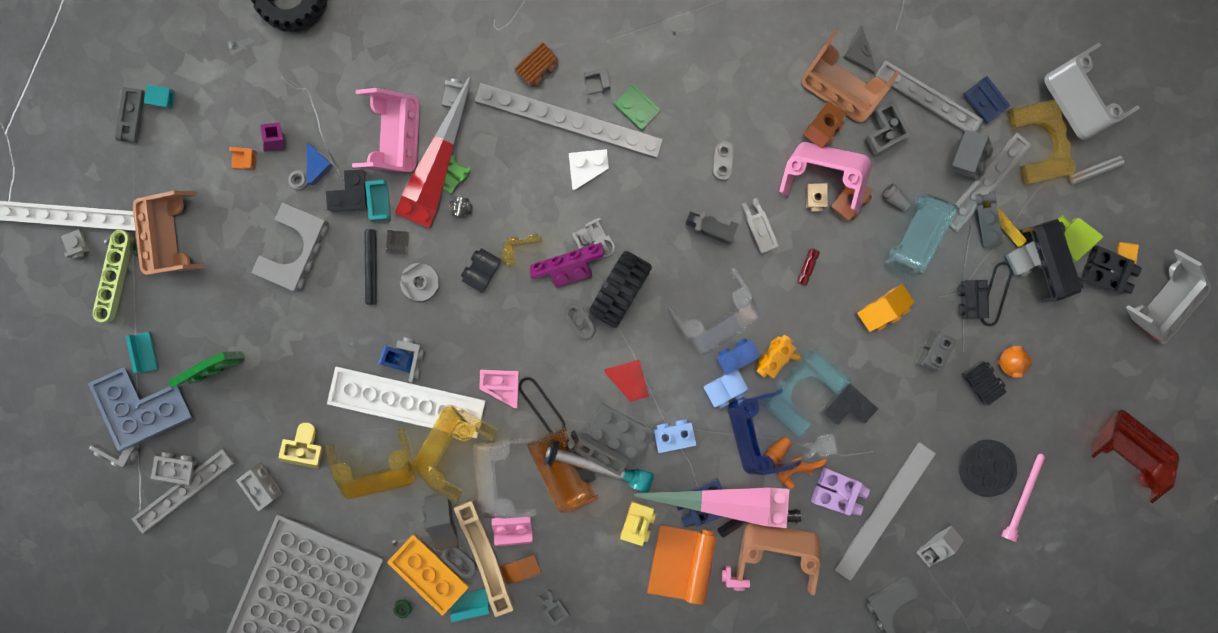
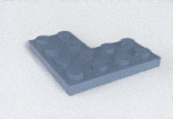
[88,367,192,453]

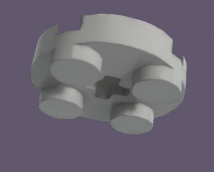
[400,263,439,301]

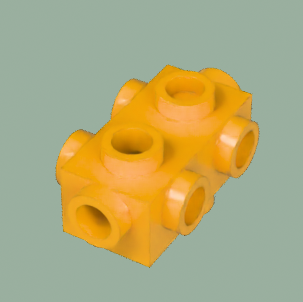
[755,335,801,379]

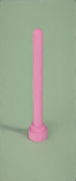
[1001,454,1045,542]

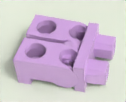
[811,467,870,516]

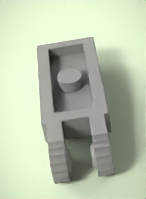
[742,198,779,254]

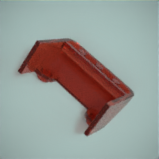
[1091,410,1179,504]

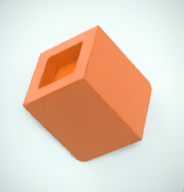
[229,147,257,170]

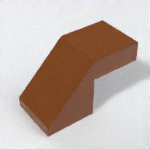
[500,554,542,584]

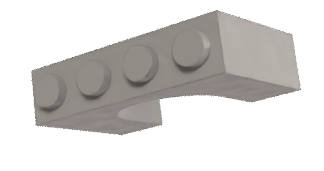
[251,202,328,292]

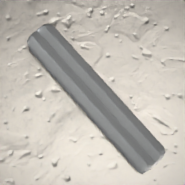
[1069,156,1125,185]

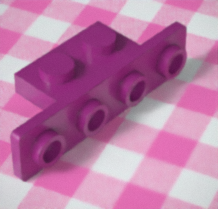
[530,243,604,288]

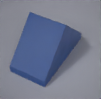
[307,144,333,185]
[378,345,414,373]

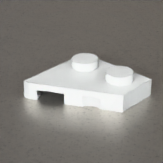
[569,149,609,190]

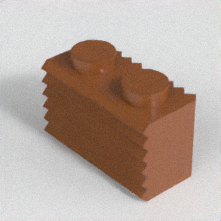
[514,42,558,87]

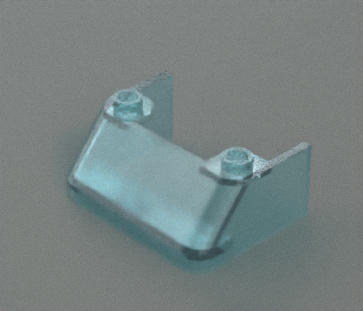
[885,193,958,277]

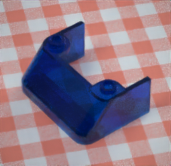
[728,389,801,475]

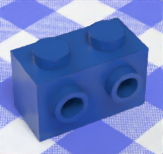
[716,338,761,375]

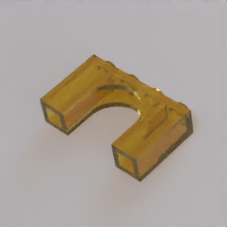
[1008,99,1075,185]

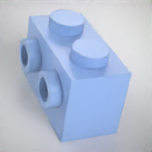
[653,419,696,453]

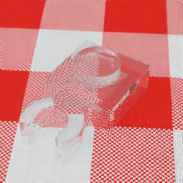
[802,434,838,457]

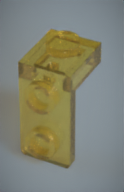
[501,234,543,266]

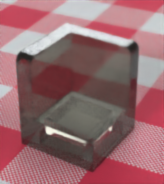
[386,230,409,255]

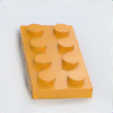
[387,534,470,616]

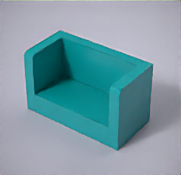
[365,180,391,222]

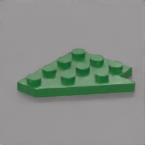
[168,351,244,388]

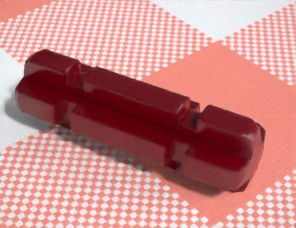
[797,249,820,286]

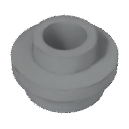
[288,170,307,190]

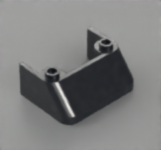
[1019,219,1083,303]

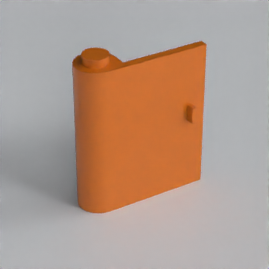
[647,525,717,605]

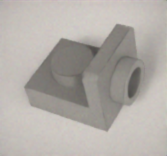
[442,79,464,107]
[61,229,89,260]

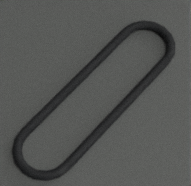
[981,262,1013,326]
[519,377,565,435]

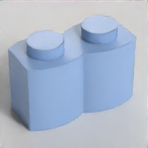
[703,369,748,409]

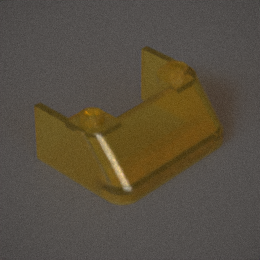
[413,405,498,503]
[325,427,416,499]

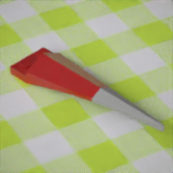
[395,77,471,228]

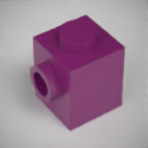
[260,122,283,152]

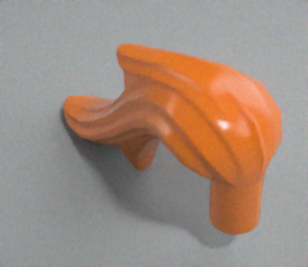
[778,456,827,489]

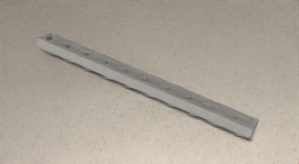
[475,83,663,158]

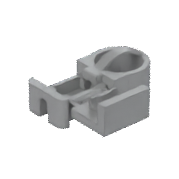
[572,218,615,258]

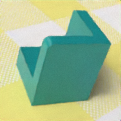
[144,84,175,110]

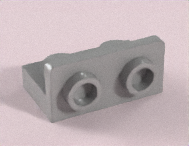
[151,452,197,485]
[236,463,283,511]

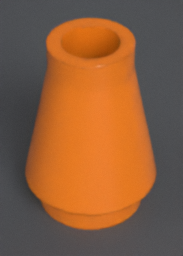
[765,436,792,465]

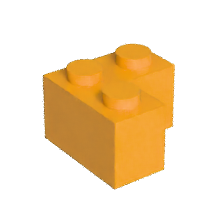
[857,283,915,332]

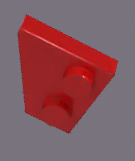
[604,360,649,402]

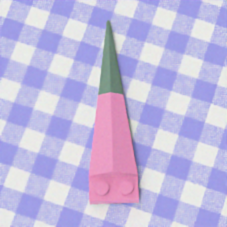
[634,487,790,528]

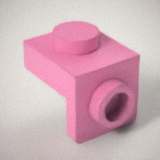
[722,565,750,591]

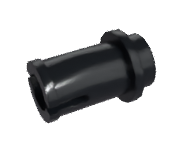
[787,508,801,524]

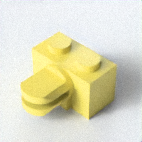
[279,423,323,469]
[620,500,656,546]

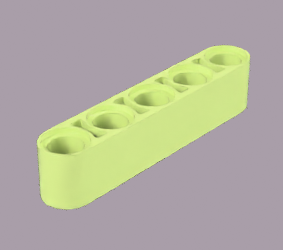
[93,230,134,322]

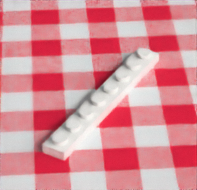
[0,201,135,231]

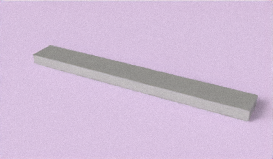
[834,442,936,581]

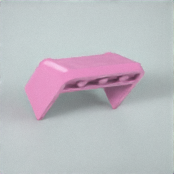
[352,88,420,172]
[779,142,872,214]

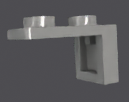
[396,337,424,383]
[90,444,140,468]

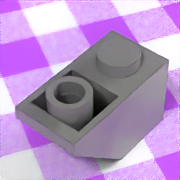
[917,526,964,567]

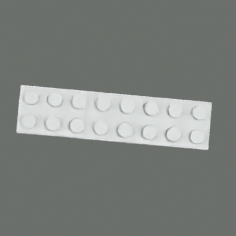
[327,367,486,438]

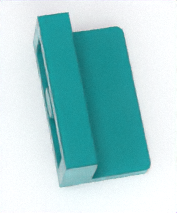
[126,332,159,374]
[450,588,491,622]

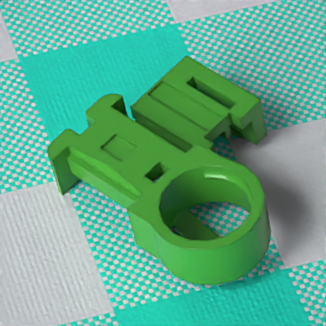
[443,155,471,194]

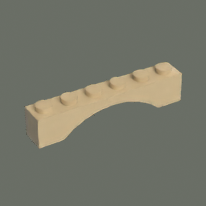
[454,499,515,617]

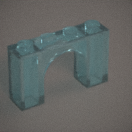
[763,349,851,437]

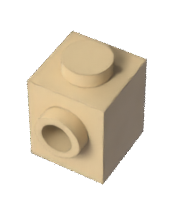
[806,183,828,212]

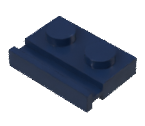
[964,76,1010,124]

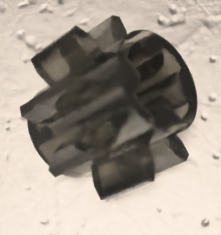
[448,196,473,218]

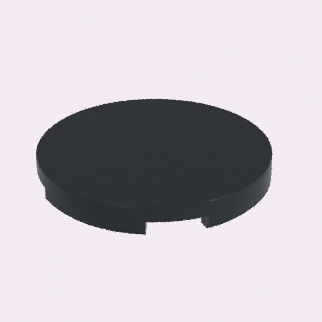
[959,439,1018,497]

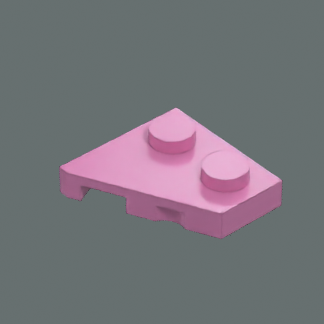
[479,370,519,408]

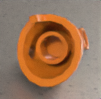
[998,346,1032,377]

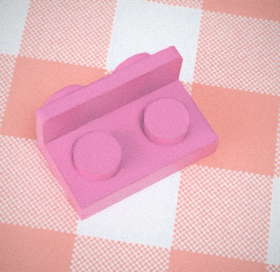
[492,515,533,546]

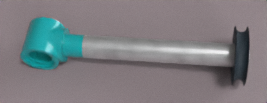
[544,438,654,493]

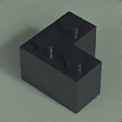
[326,169,368,212]
[821,382,878,425]

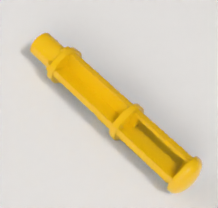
[983,202,1027,247]

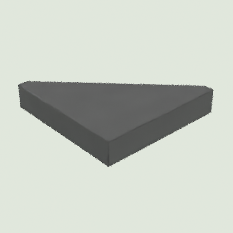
[844,25,877,74]

